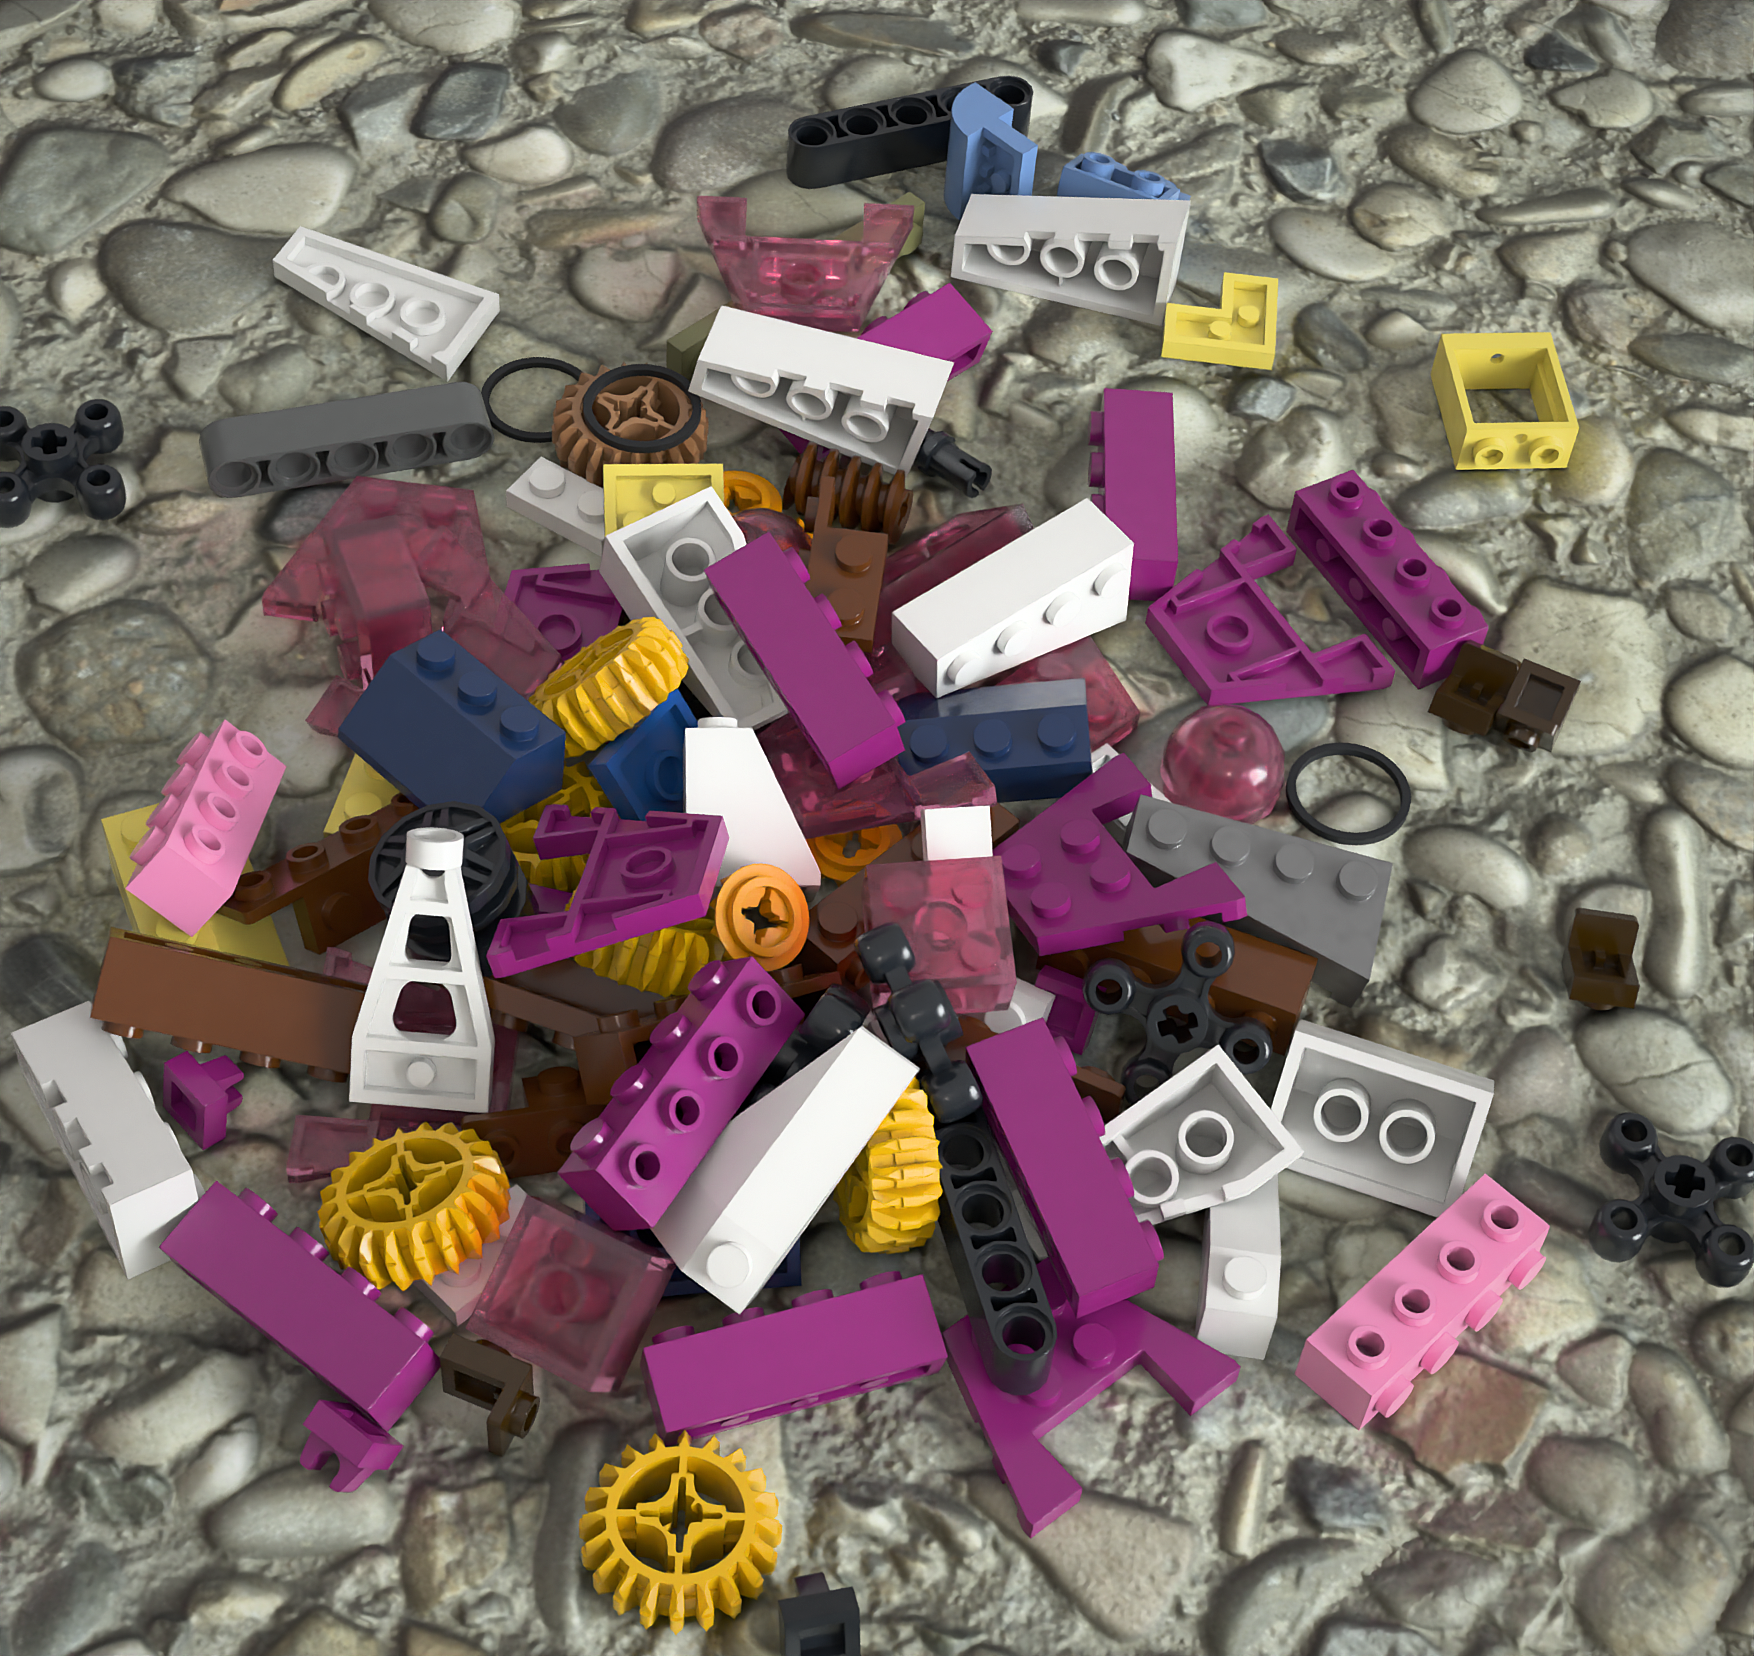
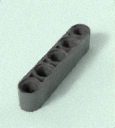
[199,382,494,498]

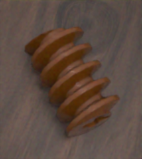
[782,441,913,545]

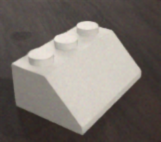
[1271,1019,1494,1217]

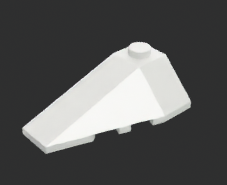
[650,1026,920,1314]

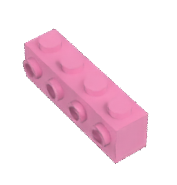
[125,720,287,937]
[1295,1174,1550,1430]

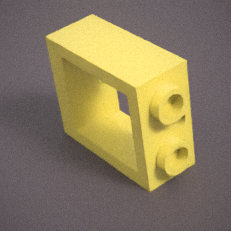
[1430,332,1579,470]

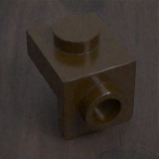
[1428,640,1521,736]
[1494,658,1581,752]
[1561,908,1640,1010]
[440,1333,540,1457]

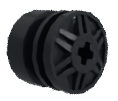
[368,801,539,976]

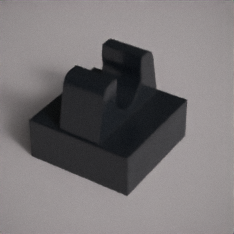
[778,1572,861,1656]

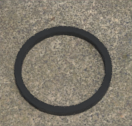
[481,357,583,443]
[583,364,701,453]
[1286,742,1411,845]

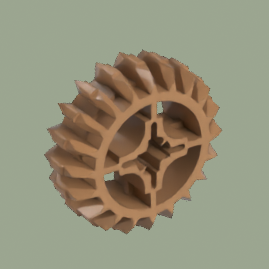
[551,361,709,488]

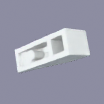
[1195,1174,1281,1360]

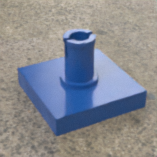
[588,688,698,821]

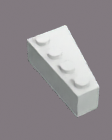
[951,194,1191,326]
[688,305,954,479]
[892,498,1134,698]
[11,1001,205,1279]

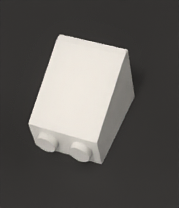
[683,717,821,902]

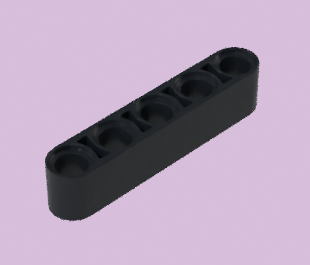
[786,75,1034,189]
[917,1068,1057,1395]

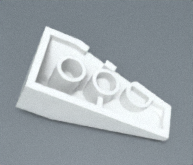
[599,486,788,731]
[1011,1045,1304,1261]

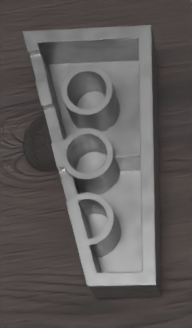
[1122,794,1393,1008]

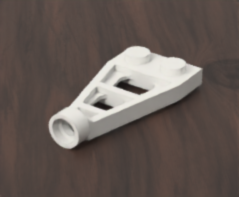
[349,827,495,1113]

